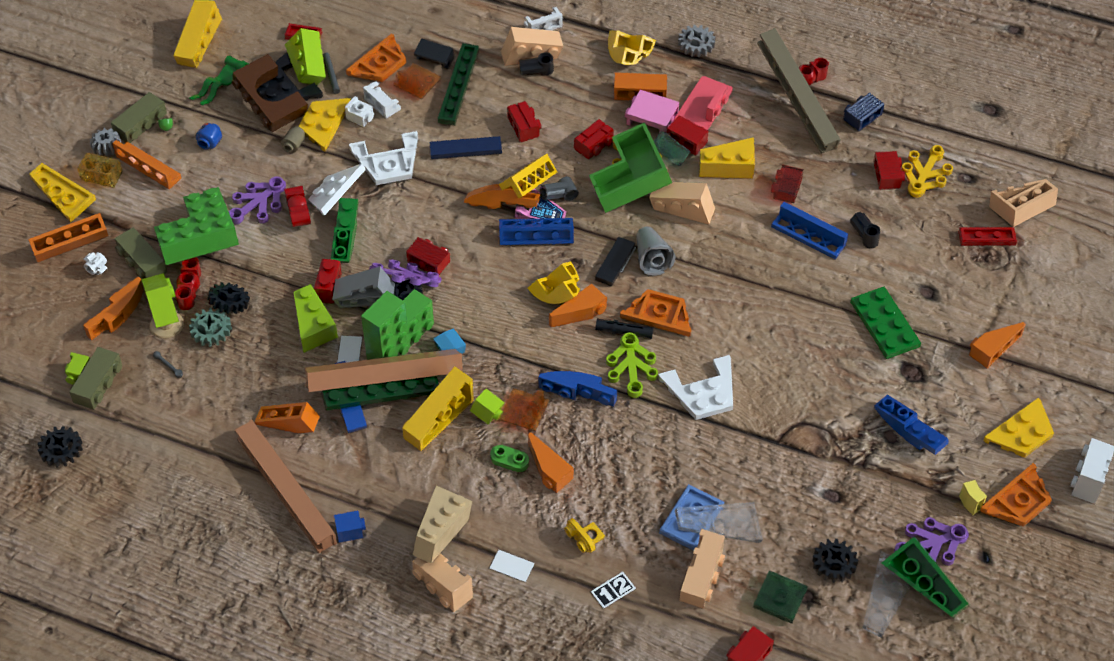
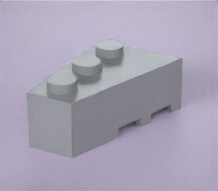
[332,267,395,308]

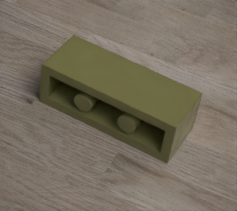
[111,92,167,143]
[115,227,167,279]
[69,347,122,410]

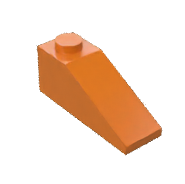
[549,284,607,327]
[969,322,1026,369]
[254,402,320,433]
[528,432,574,493]

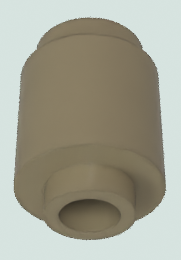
[281,126,305,153]

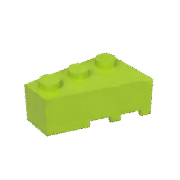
[294,284,338,353]

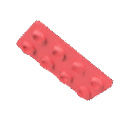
[674,76,733,130]

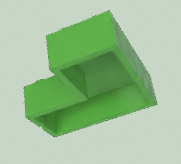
[589,122,672,213]
[154,187,239,265]
[361,289,434,360]

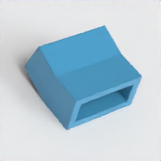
[434,328,466,353]

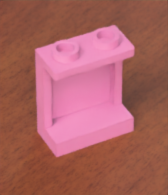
[625,90,679,138]

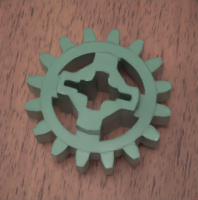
[189,308,232,347]

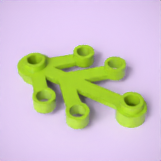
[606,333,658,398]

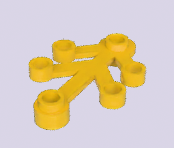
[901,145,953,198]

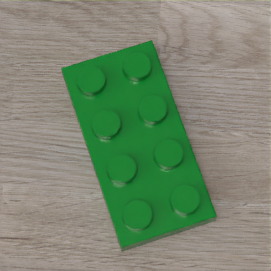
[850,286,921,359]

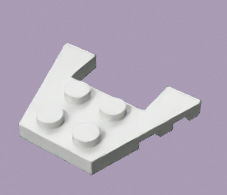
[349,131,418,185]
[658,355,733,420]

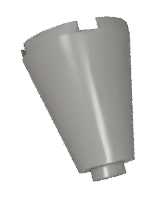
[637,226,675,276]

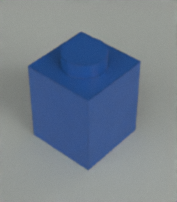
[334,511,366,543]

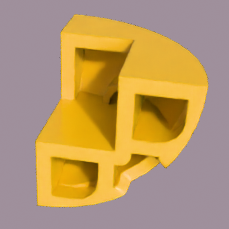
[608,30,656,65]
[527,261,580,304]

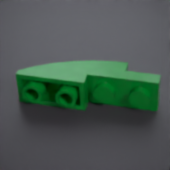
[331,198,359,263]

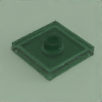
[753,570,808,624]

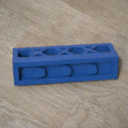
[771,202,848,259]
[499,218,574,245]

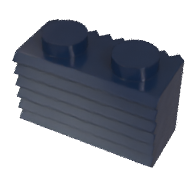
[843,93,884,132]

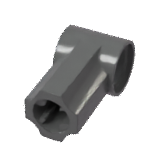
[540,177,579,201]

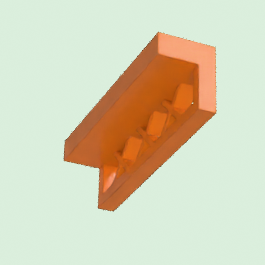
[113,140,182,189]

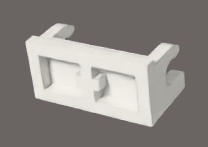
[524,7,562,31]
[363,81,401,119]

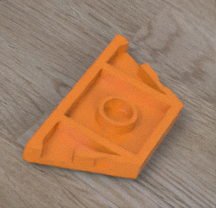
[346,33,406,82]
[620,289,691,337]
[980,463,1052,527]

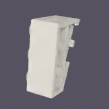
[1070,438,1114,504]

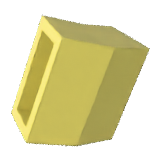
[959,480,987,515]

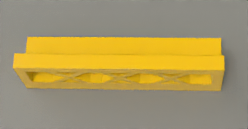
[499,154,557,198]

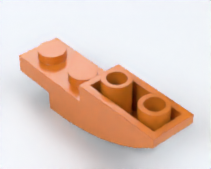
[464,184,540,209]
[83,276,144,340]

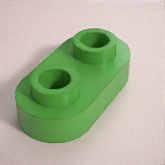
[490,445,529,472]

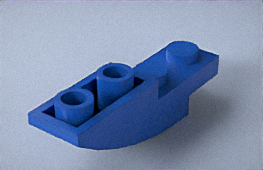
[538,371,617,407]
[874,394,948,455]

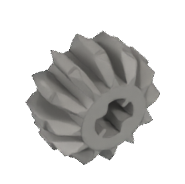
[90,127,122,157]

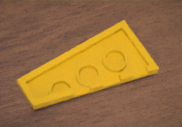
[29,163,96,222]

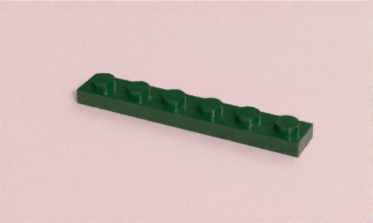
[438,43,479,126]
[321,376,439,411]

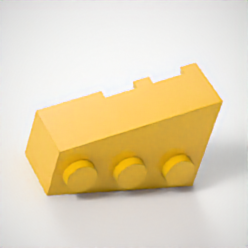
[699,137,755,179]

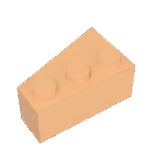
[501,27,563,66]
[989,179,1058,227]
[679,529,726,608]
[412,553,473,612]

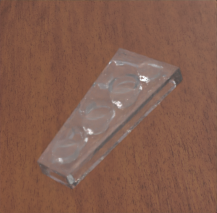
[675,502,763,543]
[862,551,911,638]

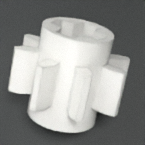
[84,252,107,275]

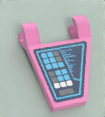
[514,188,567,219]

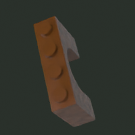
[232,54,308,132]

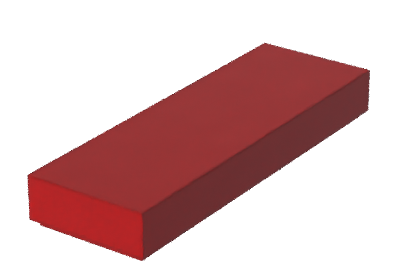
[958,227,1017,246]

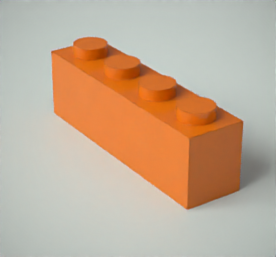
[28,213,109,262]

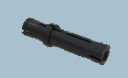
[595,318,654,339]

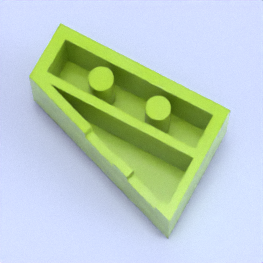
[285,28,326,85]
[141,273,179,328]

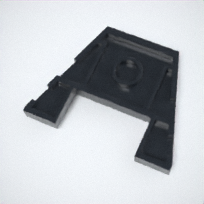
[256,52,323,101]

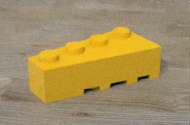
[173,0,222,68]
[402,366,474,451]

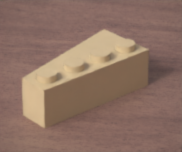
[413,486,472,563]

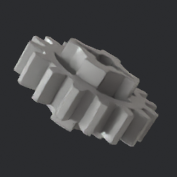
[678,25,715,57]

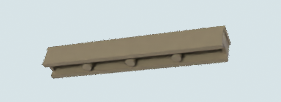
[757,28,841,154]

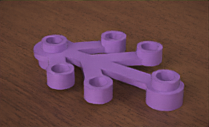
[229,176,286,224]
[369,259,442,287]
[894,517,969,566]

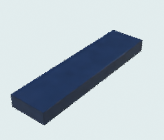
[429,136,502,159]

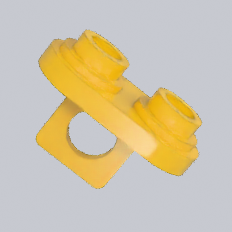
[564,518,605,553]

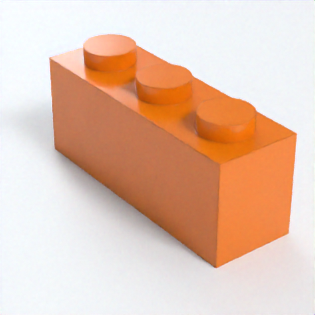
[614,72,667,101]

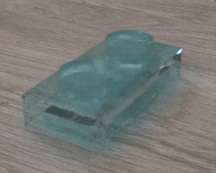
[654,131,690,166]

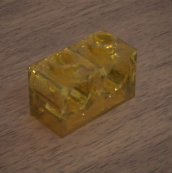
[77,152,123,188]

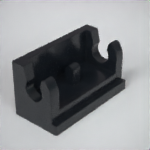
[414,38,455,69]

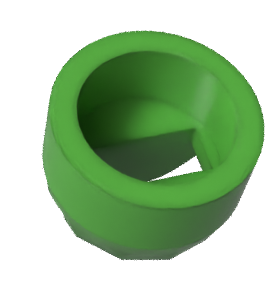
[158,118,173,131]

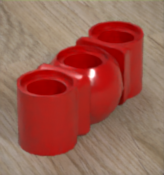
[783,58,829,90]
[284,185,311,227]
[175,257,201,310]

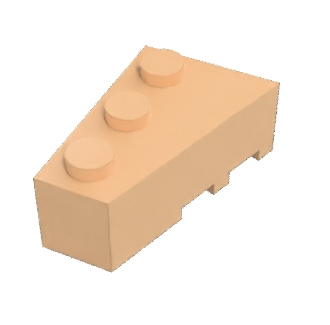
[649,182,715,224]

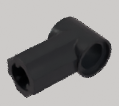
[519,53,554,76]
[850,211,880,248]

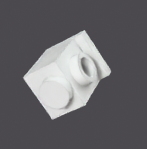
[345,96,374,127]

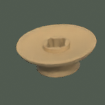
[150,312,184,339]

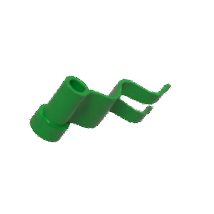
[189,55,249,106]

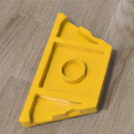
[298,98,351,151]
[983,398,1054,458]

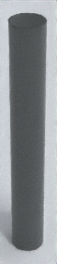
[323,52,340,94]

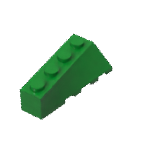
[881,537,970,618]

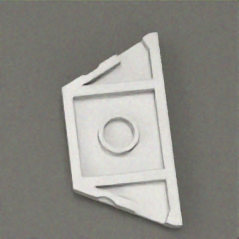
[308,164,366,215]

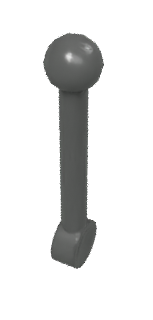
[153,351,183,378]

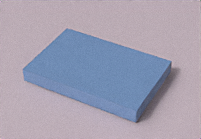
[659,484,724,551]

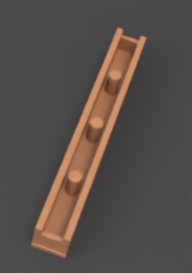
[304,349,463,392]
[235,420,337,553]

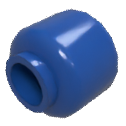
[195,123,222,150]

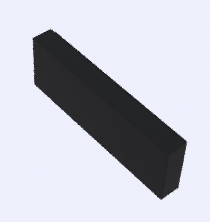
[595,237,635,286]

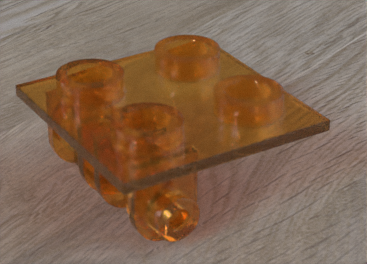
[393,63,442,100]
[499,388,550,432]

